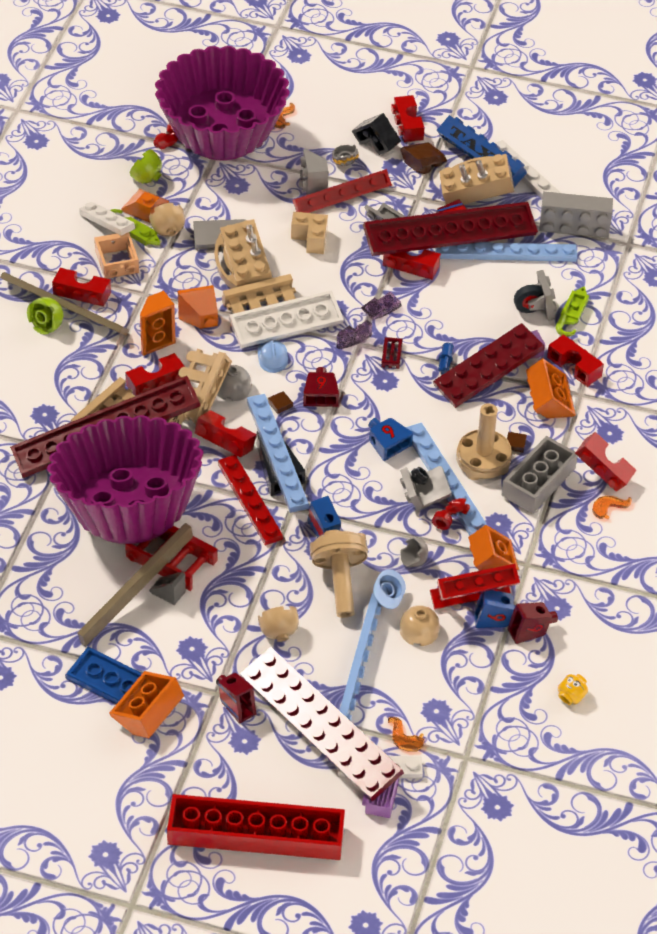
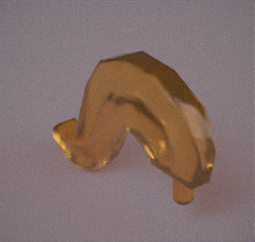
[274,103,295,129]
[592,495,632,519]
[388,717,425,752]

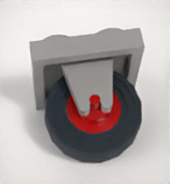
[514,270,557,321]

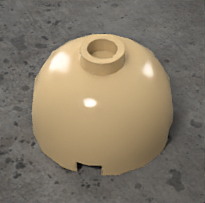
[149,203,185,236]
[400,605,440,646]
[257,606,299,642]

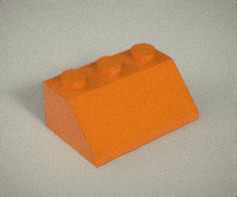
[140,291,176,356]
[526,358,576,419]
[109,671,184,738]

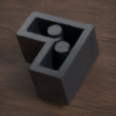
[352,113,401,155]

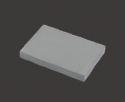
[193,219,246,250]

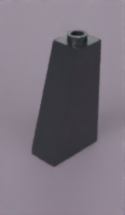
[256,431,305,496]

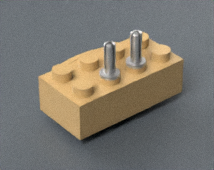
[439,154,515,205]
[214,219,272,289]

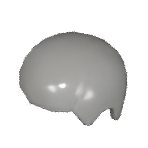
[400,537,429,567]

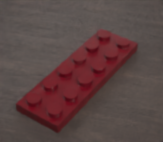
[433,323,544,408]

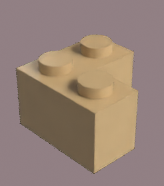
[291,212,328,254]

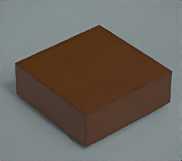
[268,391,293,414]
[507,431,527,453]

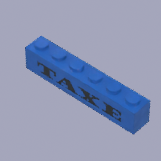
[436,115,527,188]

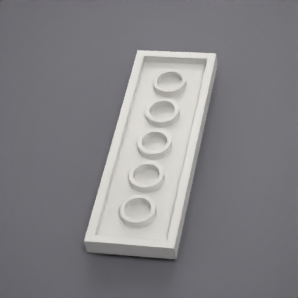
[229,290,344,349]

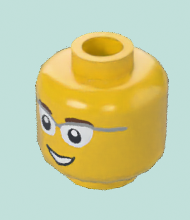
[558,674,588,705]

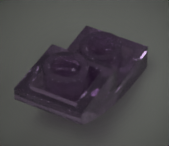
[361,292,402,320]
[337,320,372,349]

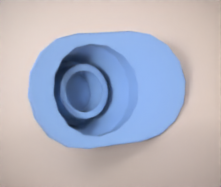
[257,340,288,373]
[373,569,406,609]

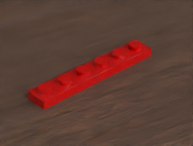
[292,169,392,213]
[218,455,283,546]

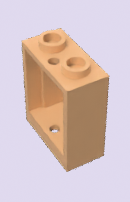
[94,232,139,279]

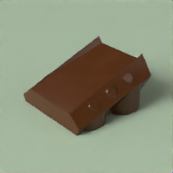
[400,142,447,174]

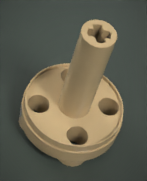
[456,403,512,480]
[310,530,368,618]

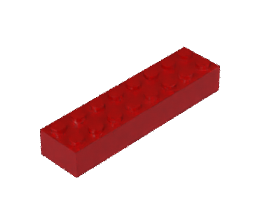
[167,794,345,860]

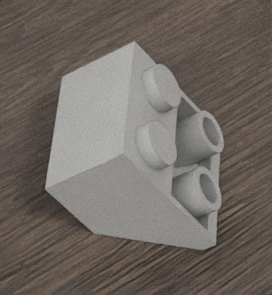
[300,149,329,195]

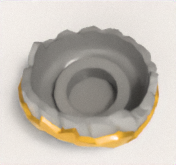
[332,144,359,166]

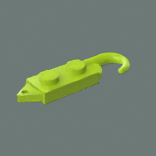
[110,209,160,246]
[555,286,589,337]

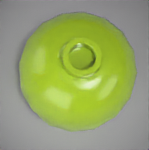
[129,149,162,184]
[27,297,64,335]

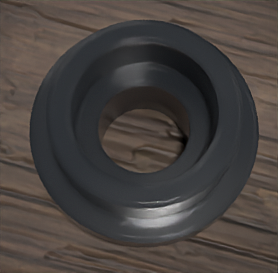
[411,467,429,485]

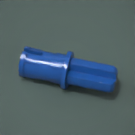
[438,342,454,375]

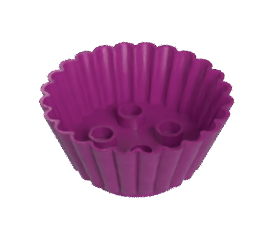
[155,46,290,161]
[47,415,204,544]

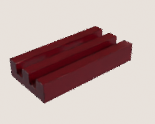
[381,337,403,369]

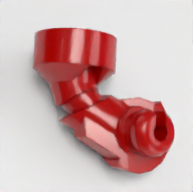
[153,124,178,150]
[432,498,470,530]

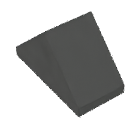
[149,572,186,605]

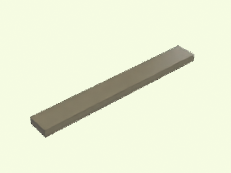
[0,272,129,336]
[78,523,193,647]

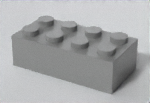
[539,191,613,238]
[501,436,578,514]

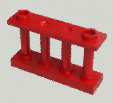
[125,526,218,591]
[429,564,520,610]

